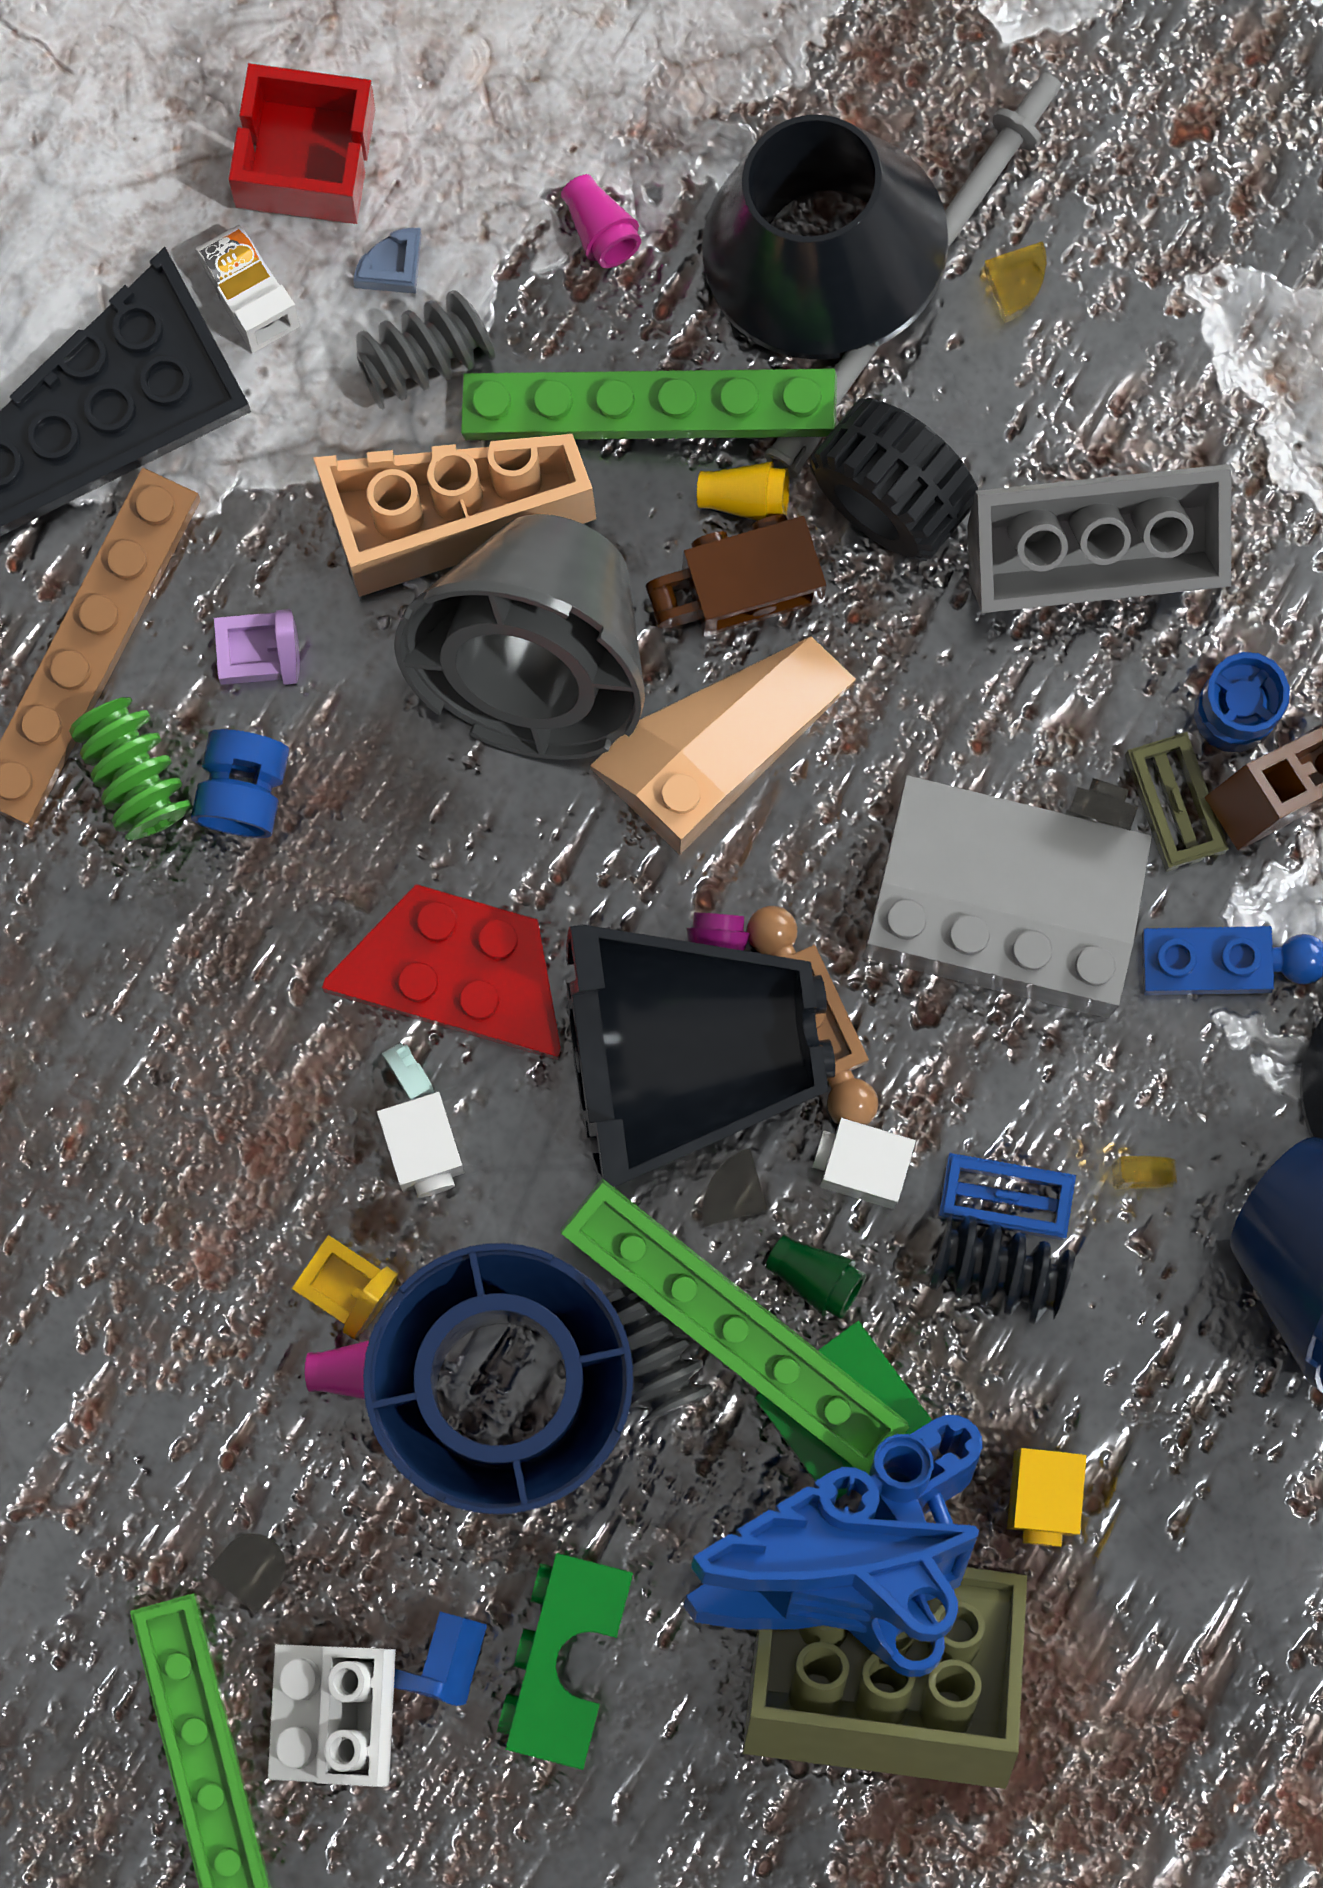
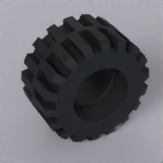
[809,398,978,561]

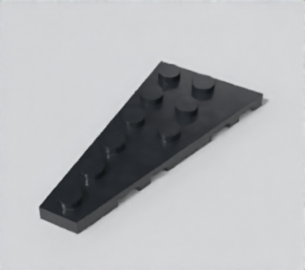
[0,247,251,536]

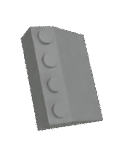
[862,775,1152,1019]

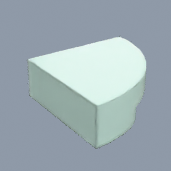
[382,1042,434,1101]

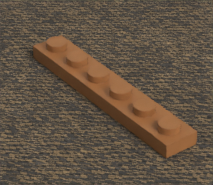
[0,467,201,829]

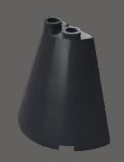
[566,925,835,1187]

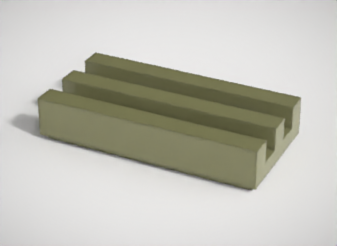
[1125,732,1228,872]

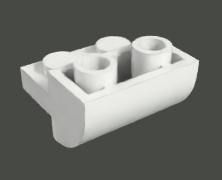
[268,1645,396,1787]

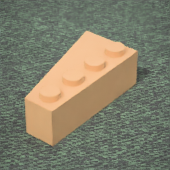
[313,434,596,597]

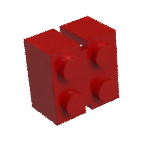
[229,63,376,224]

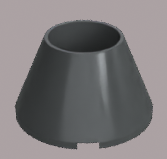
[394,514,645,760]

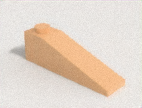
[590,636,856,855]

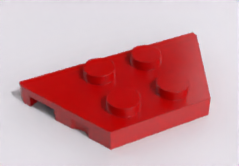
[322,884,561,1060]

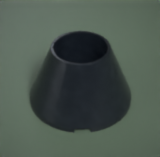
[702,115,949,360]

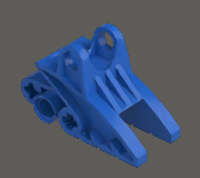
[684,1415,983,1677]

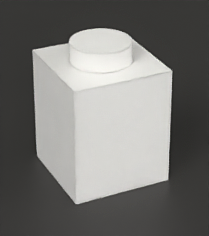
[377,1092,464,1198]
[812,1118,916,1209]

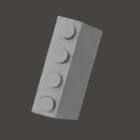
[967,464,1231,613]

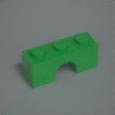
[497,1553,633,1770]

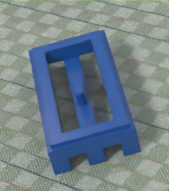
[937,1153,1076,1241]

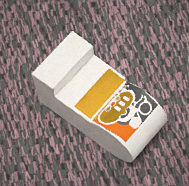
[195,225,301,354]

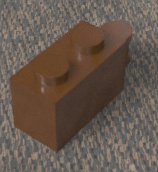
[645,514,827,637]

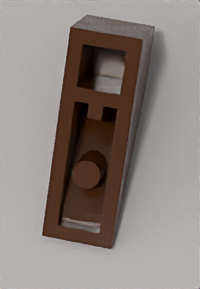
[1204,727,1323,850]

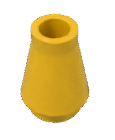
[697,461,790,521]

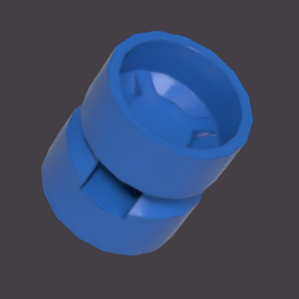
[1194,652,1290,753]
[191,729,290,838]

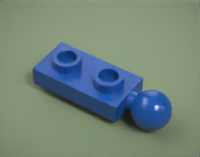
[1142,926,1323,995]

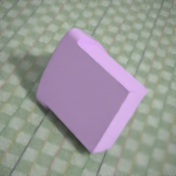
[214,609,300,685]

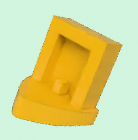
[292,1235,398,1339]

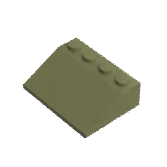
[743,1567,1027,1789]

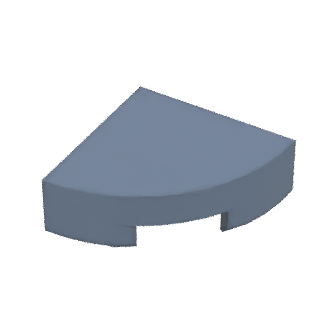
[353,228,422,294]

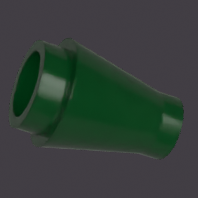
[765,1235,866,1319]

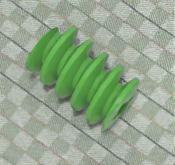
[69,697,193,841]

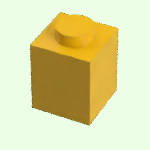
[1007,1448,1087,1547]

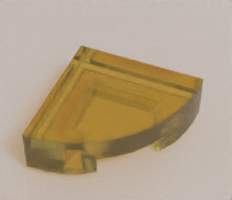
[983,241,1047,323]
[1112,1156,1177,1189]

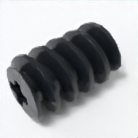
[930,1213,1075,1325]

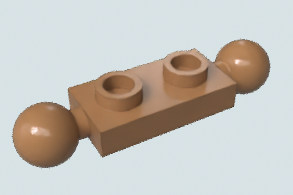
[747,906,878,1125]

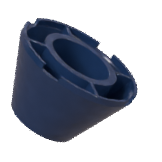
[1230,1137,1323,1393]
[363,1243,633,1515]

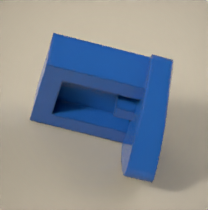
[394,1611,487,1706]

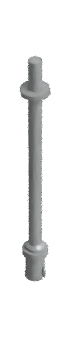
[764,72,1062,478]

